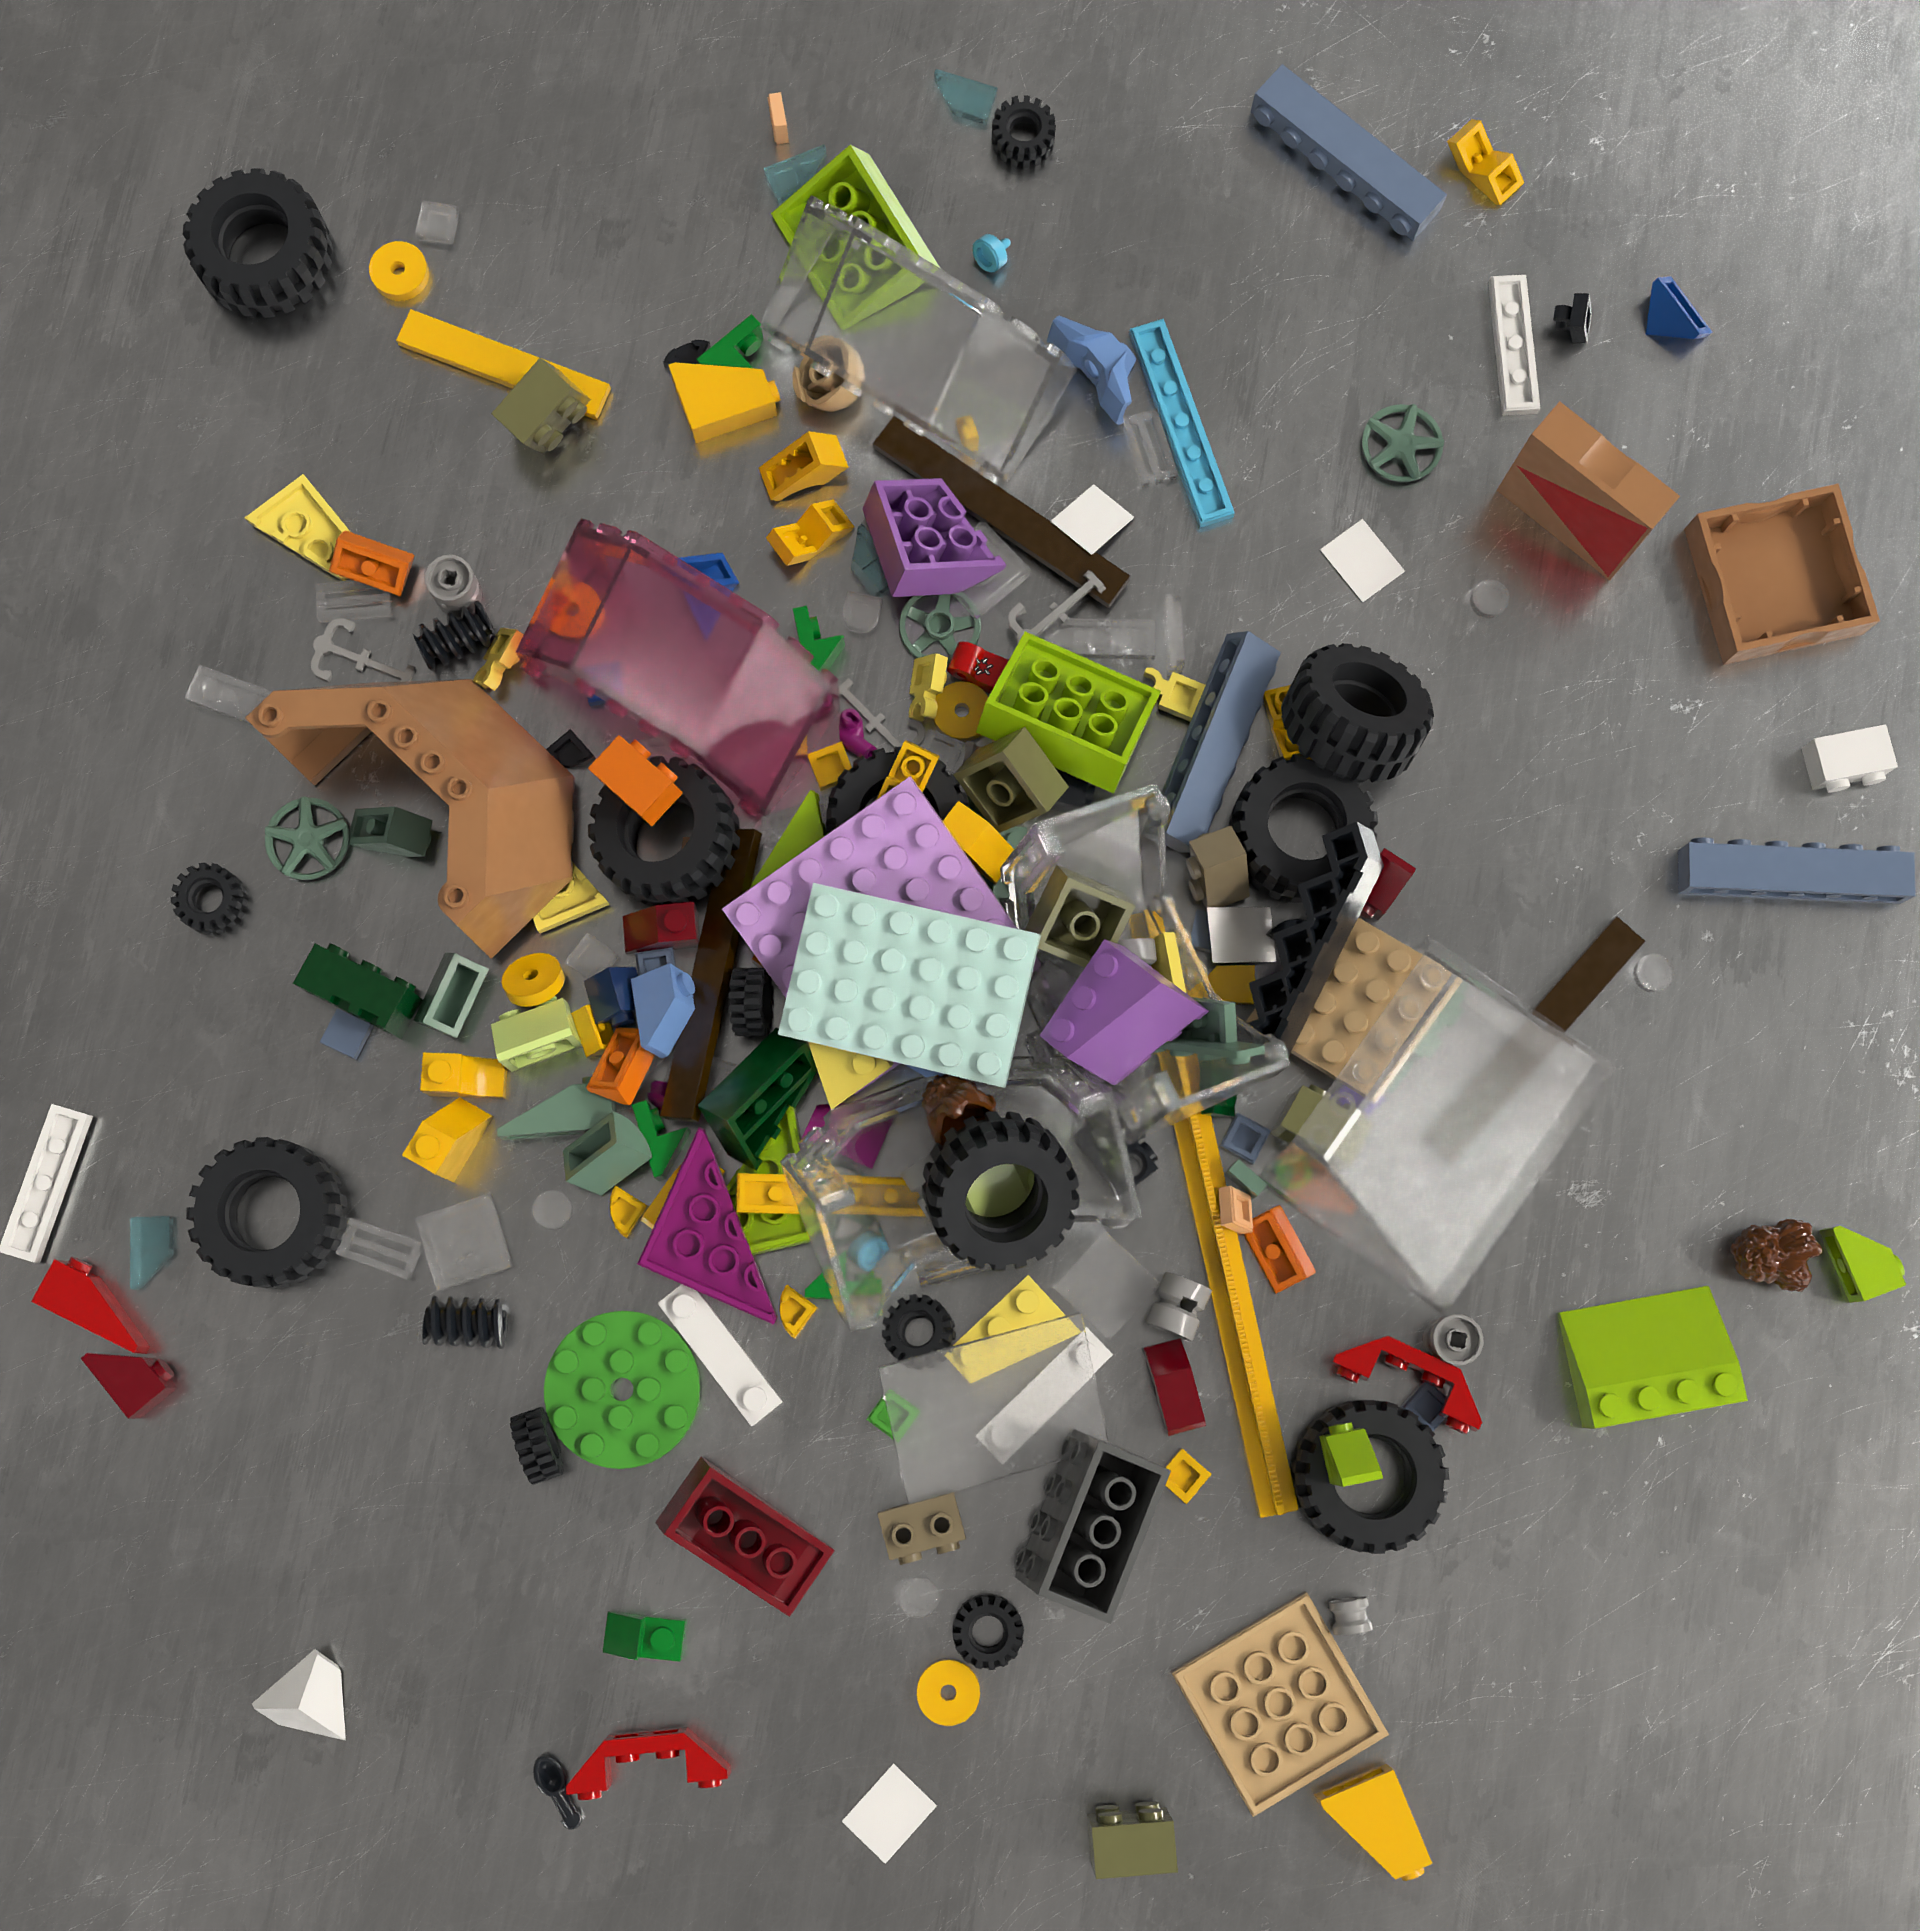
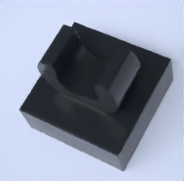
[1553,293,1592,343]

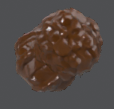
[922,1074,996,1146]
[1730,1219,1822,1292]

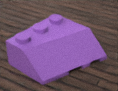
[862,478,1006,597]
[1039,939,1210,1085]

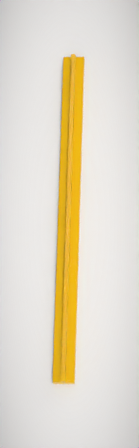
[1128,908,1299,1518]

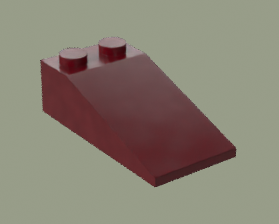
[655,1457,835,1617]

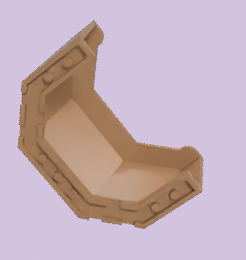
[245,679,575,959]

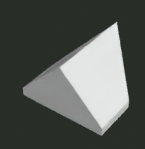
[252,1649,346,1741]

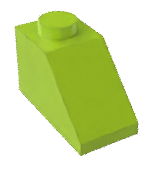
[1819,1226,1906,1303]
[1319,1422,1383,1487]

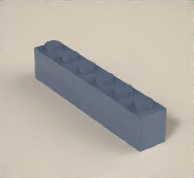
[1251,64,1447,241]
[1145,631,1281,852]
[1678,837,1916,904]

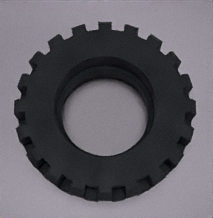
[182,168,333,318]
[1281,643,1434,783]
[826,747,969,834]
[1229,753,1378,903]
[588,756,740,905]
[922,1111,1080,1271]
[186,1137,347,1288]
[1291,1400,1449,1554]

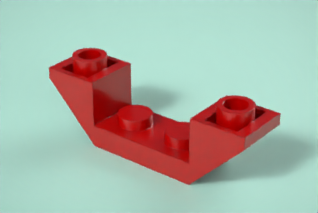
[1331,1336,1482,1435]
[566,1727,731,1800]

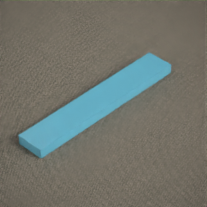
[1129,318,1235,528]

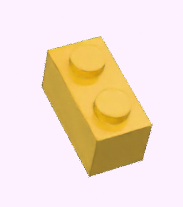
[571,1004,613,1058]

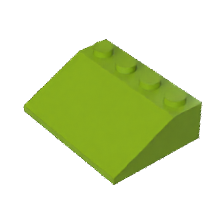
[771,145,940,330]
[976,631,1161,794]
[1557,1286,1748,1429]

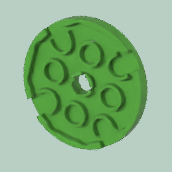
[544,1311,700,1469]

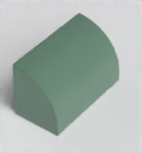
[413,953,489,1038]
[563,1111,652,1196]

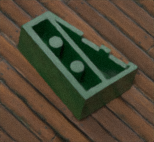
[293,943,423,1040]
[698,1027,818,1171]

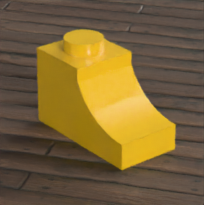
[759,431,849,501]
[420,1052,507,1099]

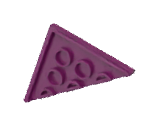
[637,1127,777,1325]

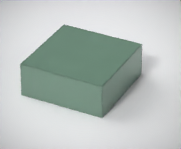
[1224,1159,1268,1199]

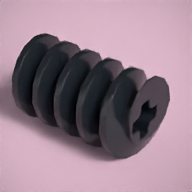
[413,600,498,671]
[422,1295,508,1349]

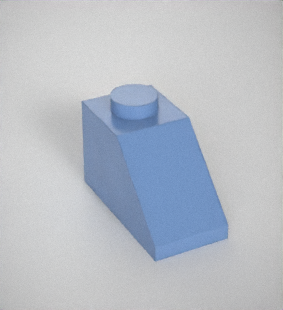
[631,963,695,1058]

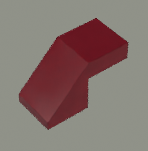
[1143,1338,1206,1436]

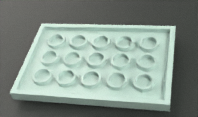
[778,883,1041,1088]

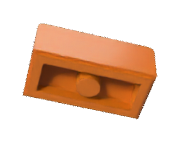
[329,531,415,596]
[586,1028,655,1105]
[1244,1205,1316,1294]

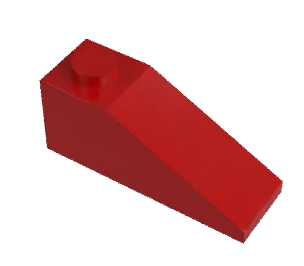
[31,1257,150,1354]

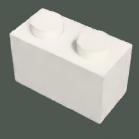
[1801,724,1898,793]

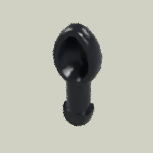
[533,1756,582,1830]

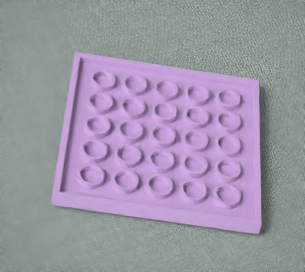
[722,776,1043,1095]

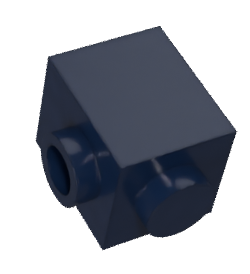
[584,967,638,1028]

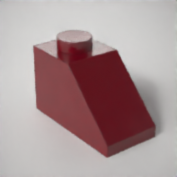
[1360,848,1416,920]
[623,902,700,954]
[81,1353,178,1419]

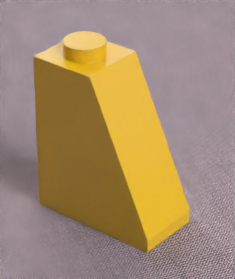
[669,362,781,443]
[402,1097,494,1182]
[1314,1764,1432,1881]

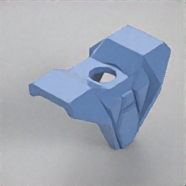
[1047,315,1136,425]

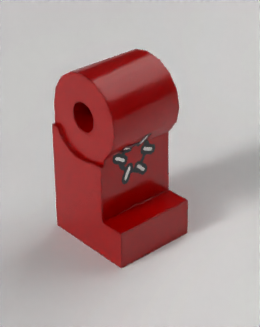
[947,641,1010,694]

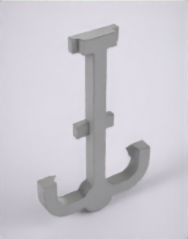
[1008,570,1106,647]
[311,618,416,683]
[830,678,925,748]

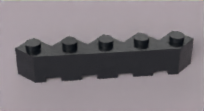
[1233,822,1384,1074]

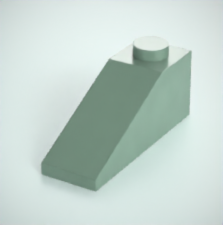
[497,1076,617,1141]

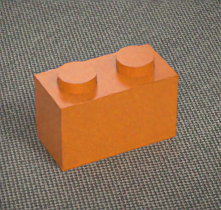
[588,735,683,827]

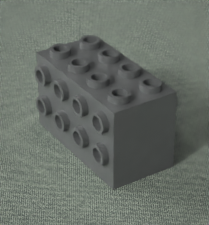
[1014,1429,1171,1624]

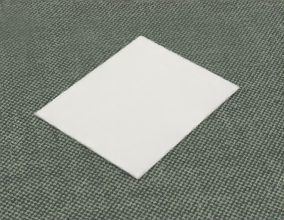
[1051,484,1134,555]
[1320,519,1405,602]
[1207,907,1276,963]
[842,1763,937,1864]

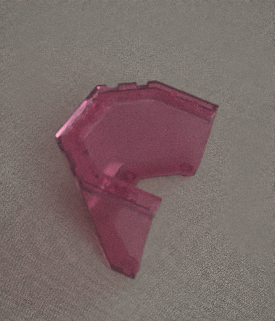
[516,518,840,818]

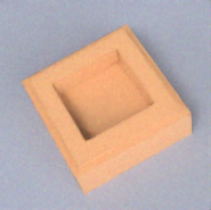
[767,92,789,145]
[1219,1186,1253,1234]

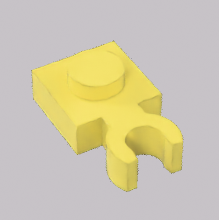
[473,628,528,691]
[909,653,948,722]
[1143,668,1206,722]

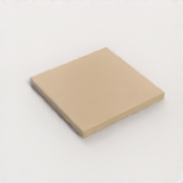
[1171,1592,1389,1817]

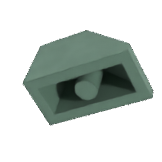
[349,806,433,857]

